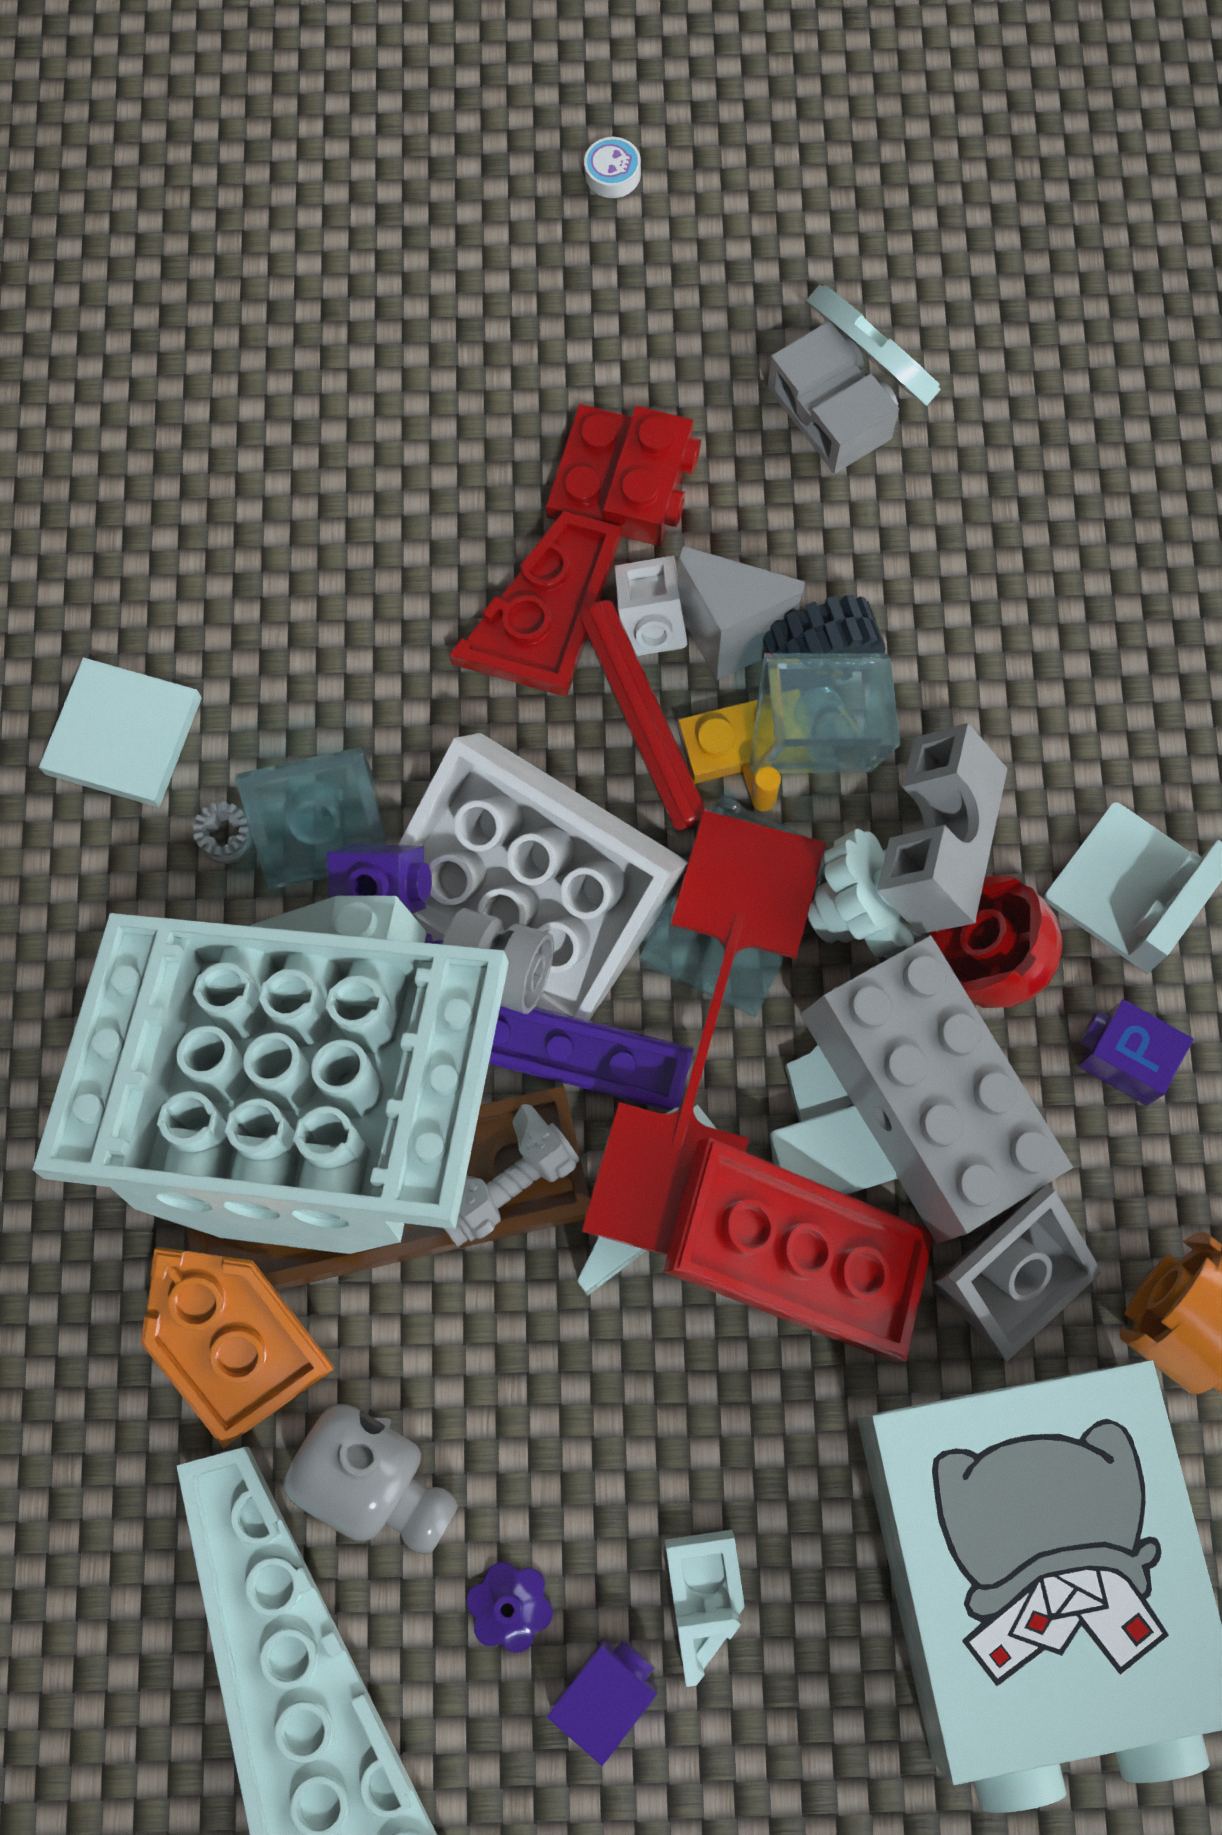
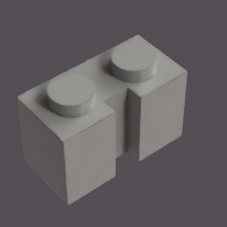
[767,320,899,474]

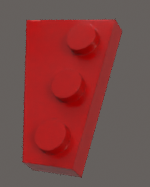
[449,511,622,697]

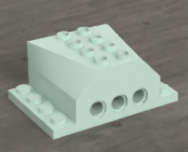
[32,913,509,1254]

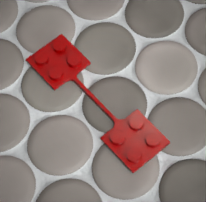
[582,810,826,1256]

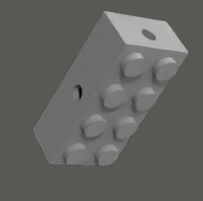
[800,936,1073,1244]

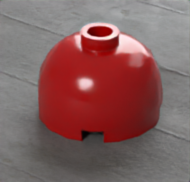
[928,875,1062,1008]

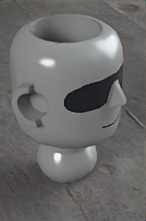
[283,1404,458,1554]

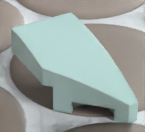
[665,1530,745,1687]

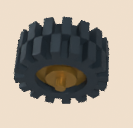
[763,595,886,693]

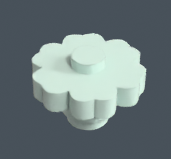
[808,829,922,959]

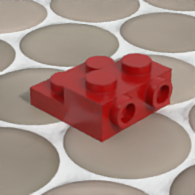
[546,404,701,547]

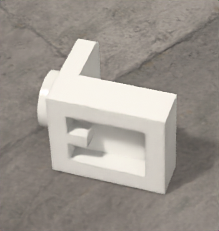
[615,555,687,656]

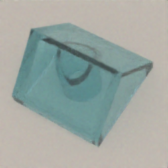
[749,653,900,774]
[235,747,388,890]

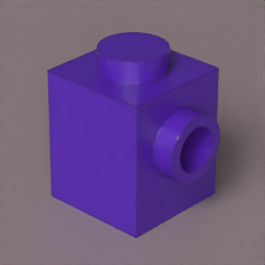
[327,844,432,914]

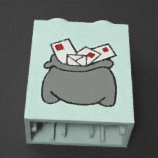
[857,1360,1222,1813]

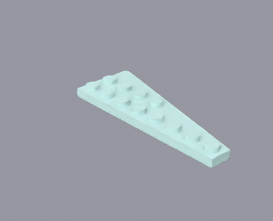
[177,1447,437,1835]

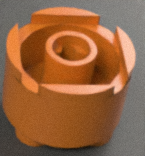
[1120,1232,1222,1394]

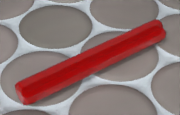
[580,600,707,831]

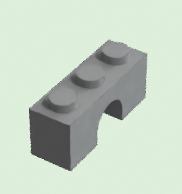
[877,723,1007,934]

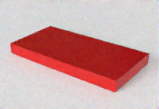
[662,1137,933,1362]

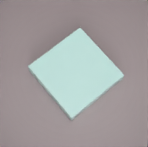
[39,657,202,808]

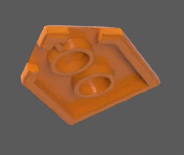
[141,1247,334,1448]

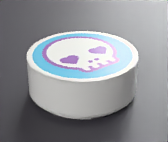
[584,137,641,198]

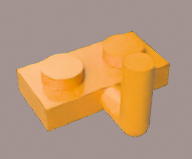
[678,690,814,811]

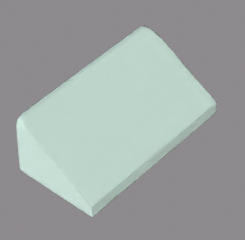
[770,1106,897,1195]

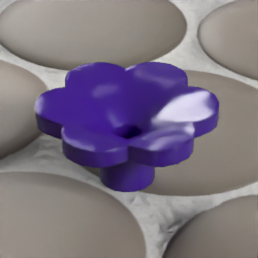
[467,1562,553,1653]

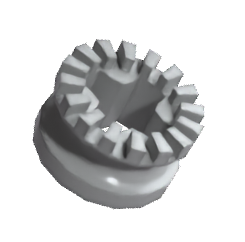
[192,801,255,864]

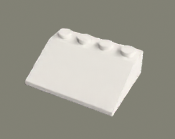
[398,733,689,1021]

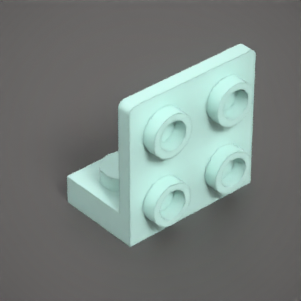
[1044,802,1222,974]

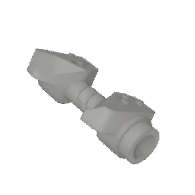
[444,1104,579,1247]

